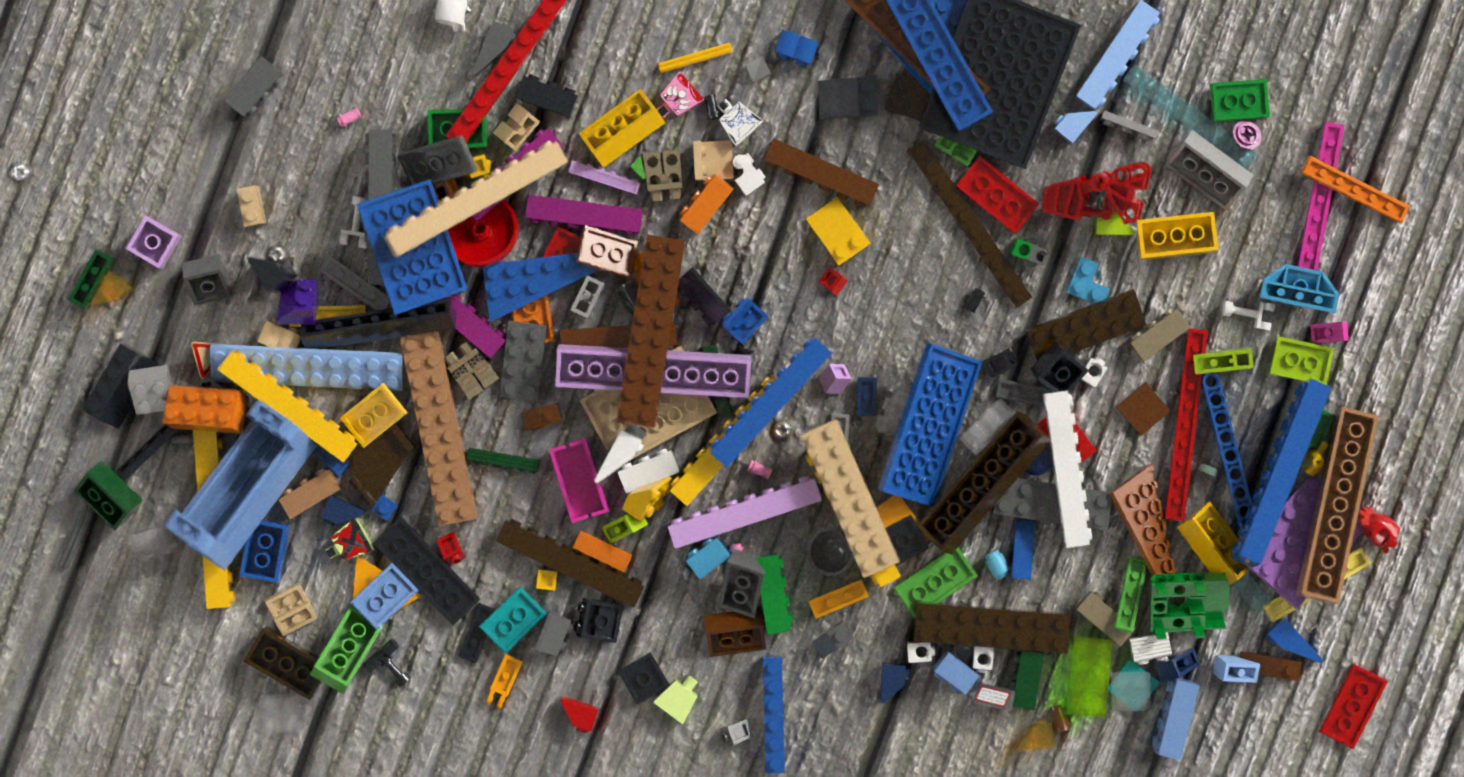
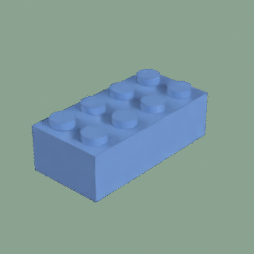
[1152,678,1200,760]

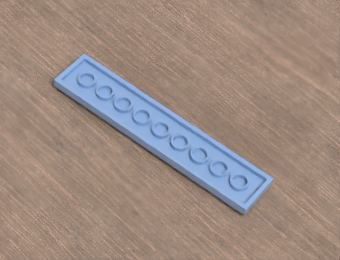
[210,344,403,391]

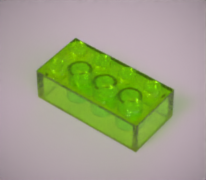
[1065,635,1113,717]

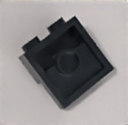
[574,598,624,643]

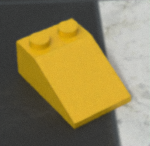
[806,197,871,266]

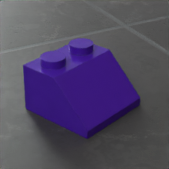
[276,280,319,325]

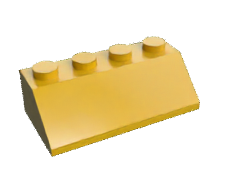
[578,88,665,168]
[1137,212,1218,261]
[1177,501,1250,585]

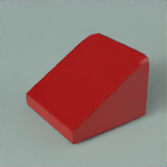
[818,267,847,296]

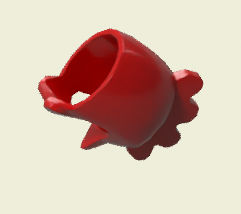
[1358,506,1400,554]

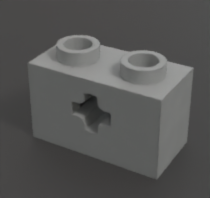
[571,275,605,319]

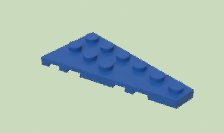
[483,253,598,322]

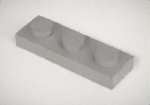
[1100,111,1159,141]

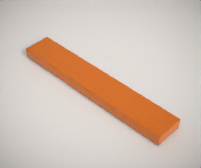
[1300,156,1410,223]

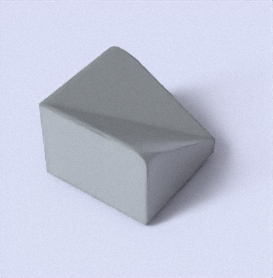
[745,56,771,83]

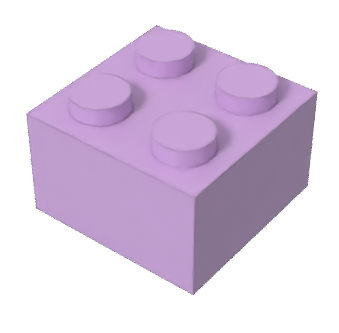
[126,216,182,269]

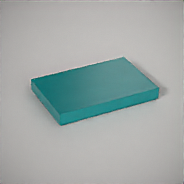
[479,586,547,654]

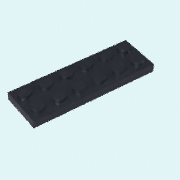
[373,516,481,625]

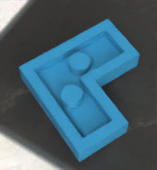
[1066,257,1109,303]

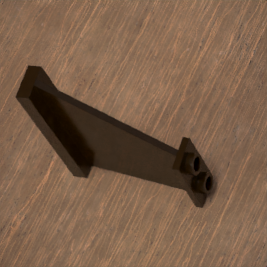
[348,387,416,505]

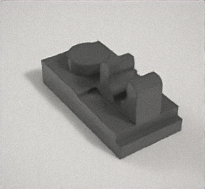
[615,282,638,320]

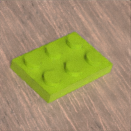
[1269,336,1334,385]

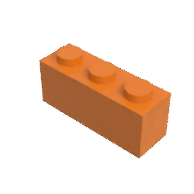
[679,173,734,234]

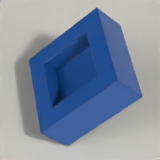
[371,494,398,521]

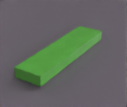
[1113,556,1147,634]

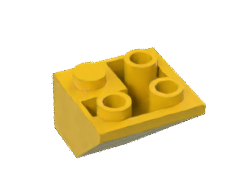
[622,476,672,521]

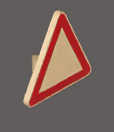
[191,341,227,378]

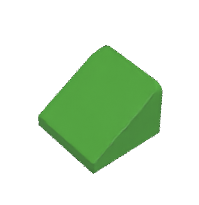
[630,156,646,180]

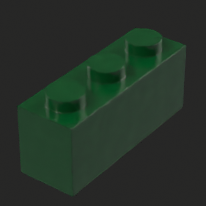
[68,249,117,309]
[1011,650,1045,710]

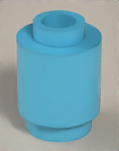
[984,549,1010,579]

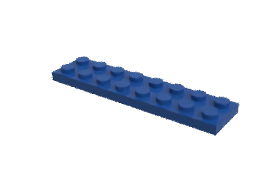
[886,0,993,132]

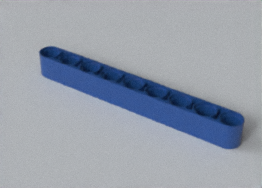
[1201,373,1252,531]

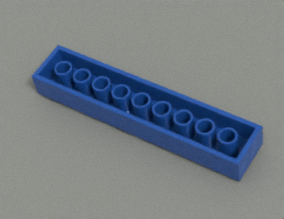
[1231,378,1332,568]

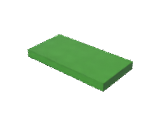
[893,547,978,617]

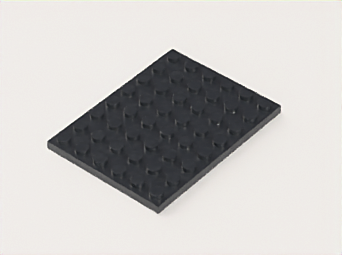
[918,0,1081,169]

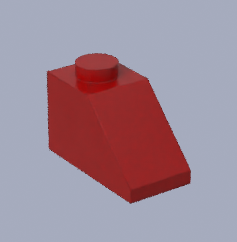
[561,696,599,733]

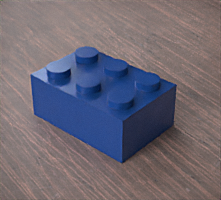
[240,520,291,583]

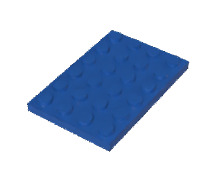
[356,179,467,315]

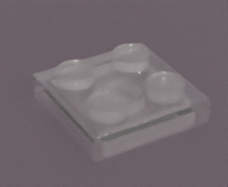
[1111,671,1151,711]

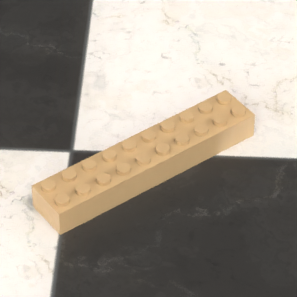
[384,141,568,258]

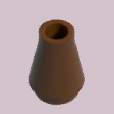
[1050,704,1070,734]

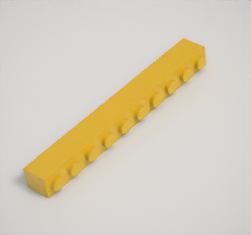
[193,430,235,609]

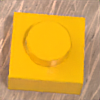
[470,154,490,179]
[536,569,558,591]

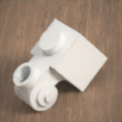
[733,153,766,197]

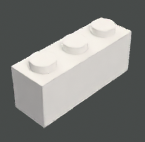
[618,448,680,493]

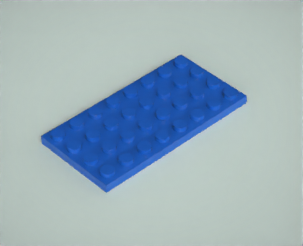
[878,342,982,507]

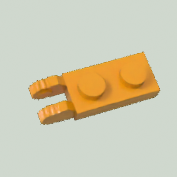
[486,654,523,709]

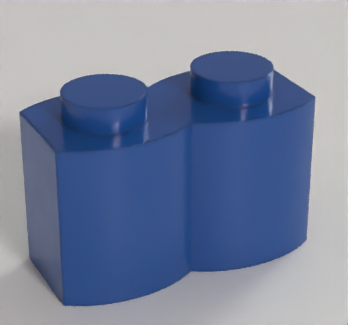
[775,30,819,67]

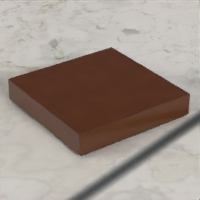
[1116,382,1170,436]

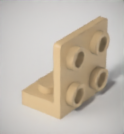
[693,140,734,181]

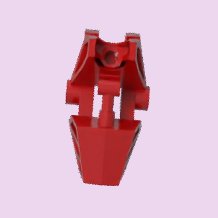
[1041,161,1151,225]

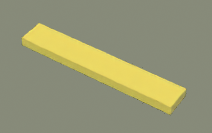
[1262,547,1371,623]

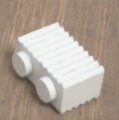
[1128,632,1172,665]

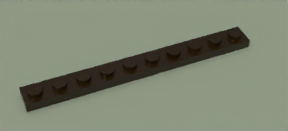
[907,140,1032,308]

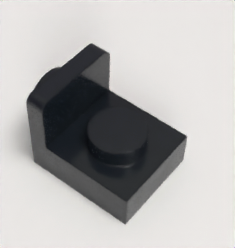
[984,348,1017,378]

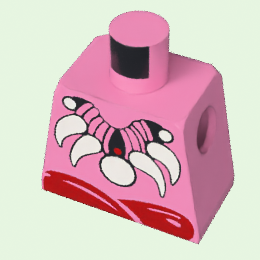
[656,72,704,118]

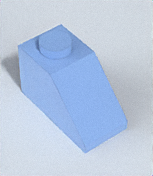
[1053,111,1097,144]
[1212,655,1260,683]

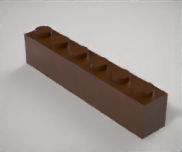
[764,138,879,208]
[560,322,677,350]

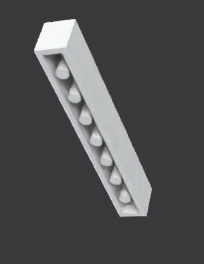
[1043,391,1092,548]

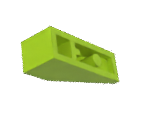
[1193,347,1254,374]

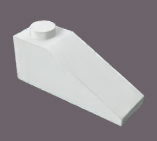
[594,429,644,483]

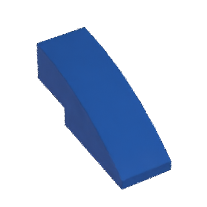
[1010,519,1035,580]

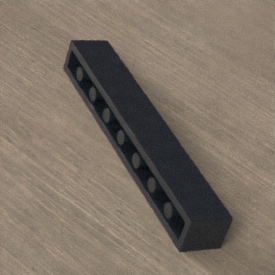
[300,299,456,349]

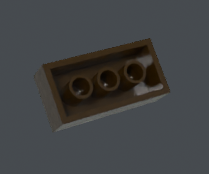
[243,627,322,700]

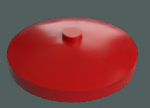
[447,199,519,267]

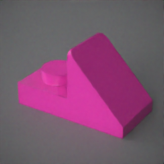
[1310,321,1348,344]

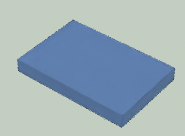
[350,563,419,631]

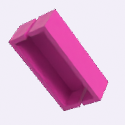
[549,438,610,523]

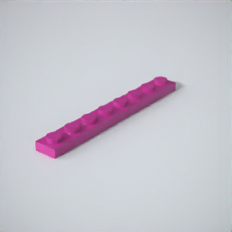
[1297,122,1345,270]

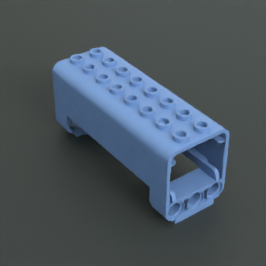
[163,400,317,571]

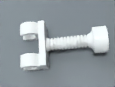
[339,196,367,248]
[1222,301,1275,330]

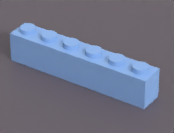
[1074,0,1160,110]

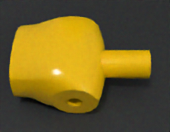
[1301,440,1329,477]

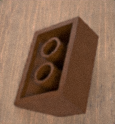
[704,608,767,657]

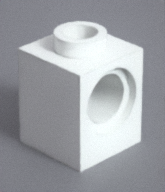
[1081,357,1107,387]
[907,641,935,663]
[972,646,994,673]

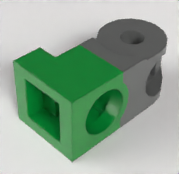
[1008,238,1049,266]

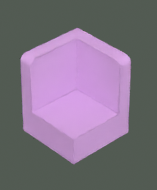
[819,364,851,394]

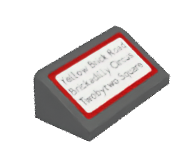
[973,683,1015,710]

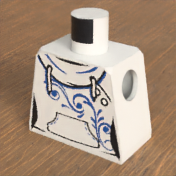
[717,99,763,147]

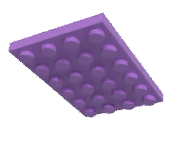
[1246,475,1362,609]

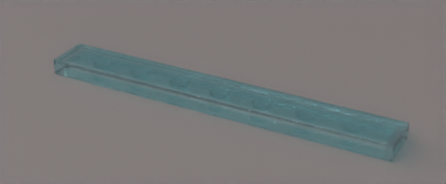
[1123,64,1259,170]

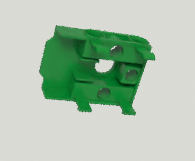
[1149,572,1230,640]

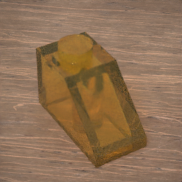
[90,271,132,306]
[1015,719,1055,753]

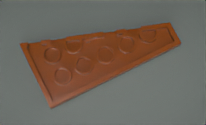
[1109,464,1176,576]

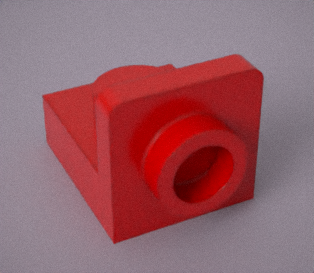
[437,532,466,565]

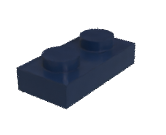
[856,377,877,416]

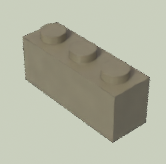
[1129,308,1191,362]
[1075,591,1135,646]

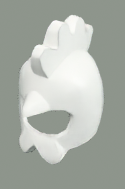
[435,0,471,33]

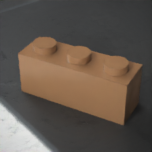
[278,468,342,519]

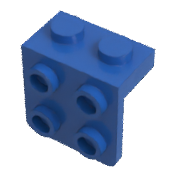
[722,297,769,345]

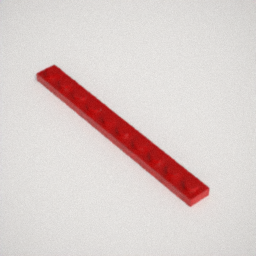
[446,0,568,143]
[1164,328,1208,521]

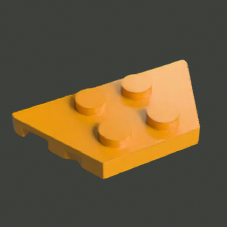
[353,556,421,610]

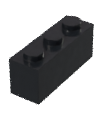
[516,74,579,118]

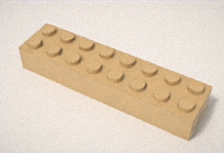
[801,419,899,577]

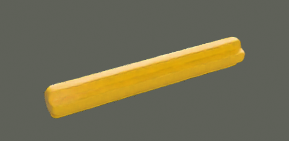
[658,43,733,73]

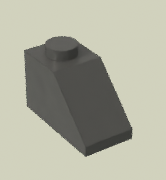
[811,621,854,658]

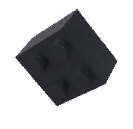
[1030,341,1089,393]

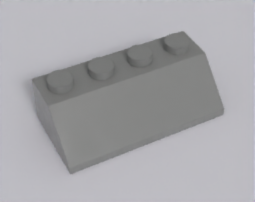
[1165,130,1253,210]

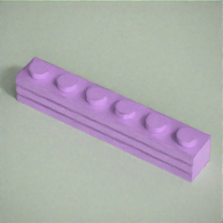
[568,159,641,195]

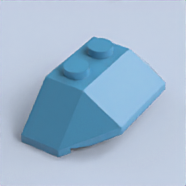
[1259,264,1340,313]

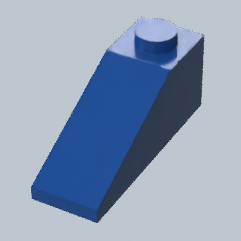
[1265,617,1324,663]

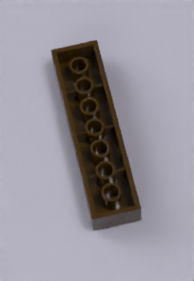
[917,411,1051,554]
[913,601,1071,654]

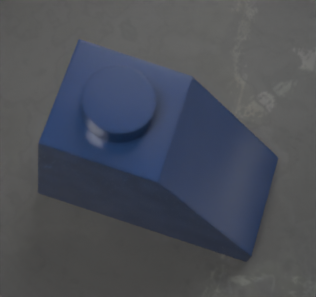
[321,495,367,526]
[1155,647,1201,682]
[880,663,909,703]

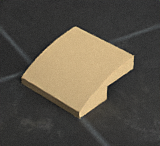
[265,582,317,636]

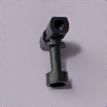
[363,638,411,687]

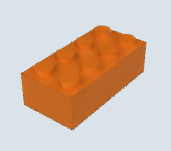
[162,385,249,434]

